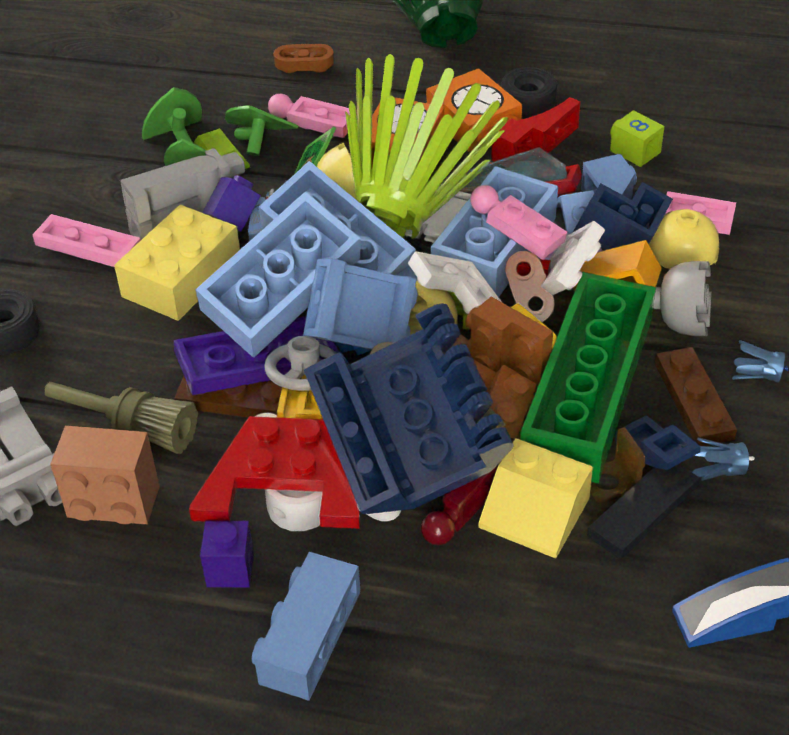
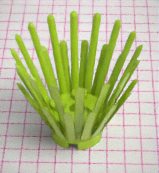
[345,54,508,239]

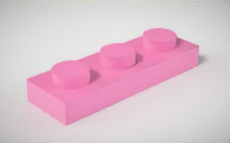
[33,214,141,267]

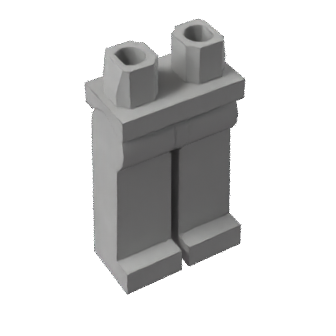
[120,148,245,240]
[0,387,62,526]

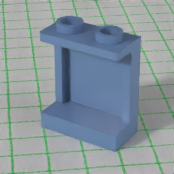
[303,258,418,350]

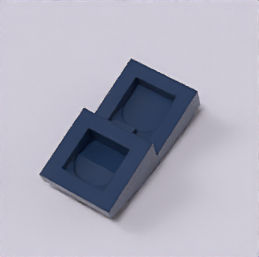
[615,415,701,470]

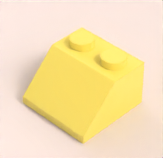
[478,438,593,559]

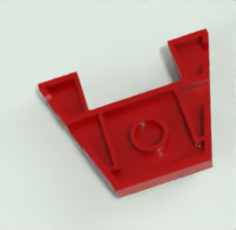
[189,416,360,529]

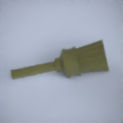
[45,382,198,454]

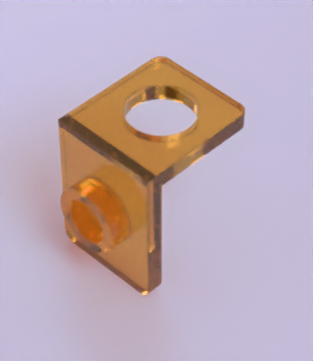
[590,427,645,504]

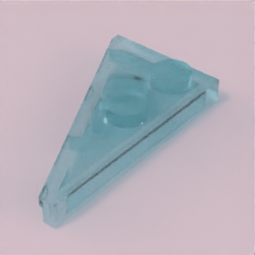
[440,147,567,192]

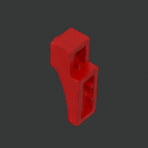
[492,97,581,170]

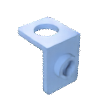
[557,190,594,234]

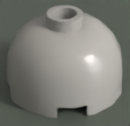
[654,261,711,336]

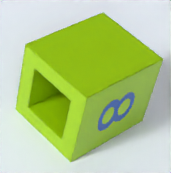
[610,110,664,167]

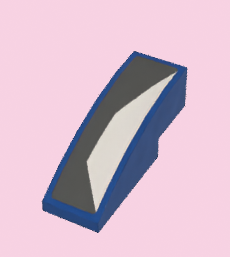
[672,558,789,648]

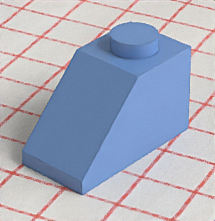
[581,154,637,200]

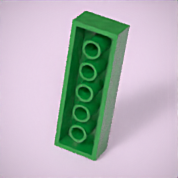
[520,272,656,484]

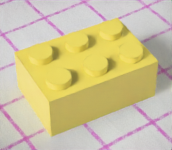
[114,204,240,321]

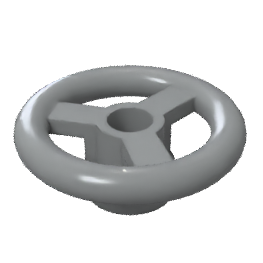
[264,336,336,391]

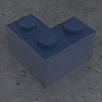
[573,182,673,250]

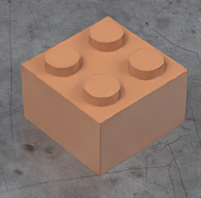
[50,426,160,525]

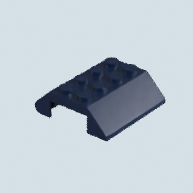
[304,303,514,515]

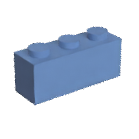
[252,552,360,701]

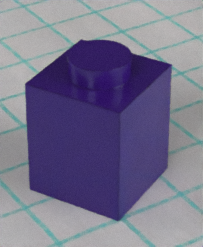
[202,175,261,232]
[200,521,254,587]

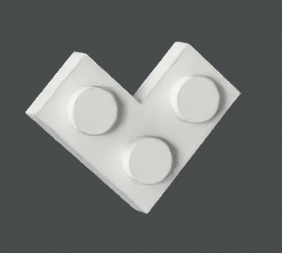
[541,221,605,295]
[408,251,501,314]

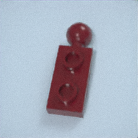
[421,461,501,545]

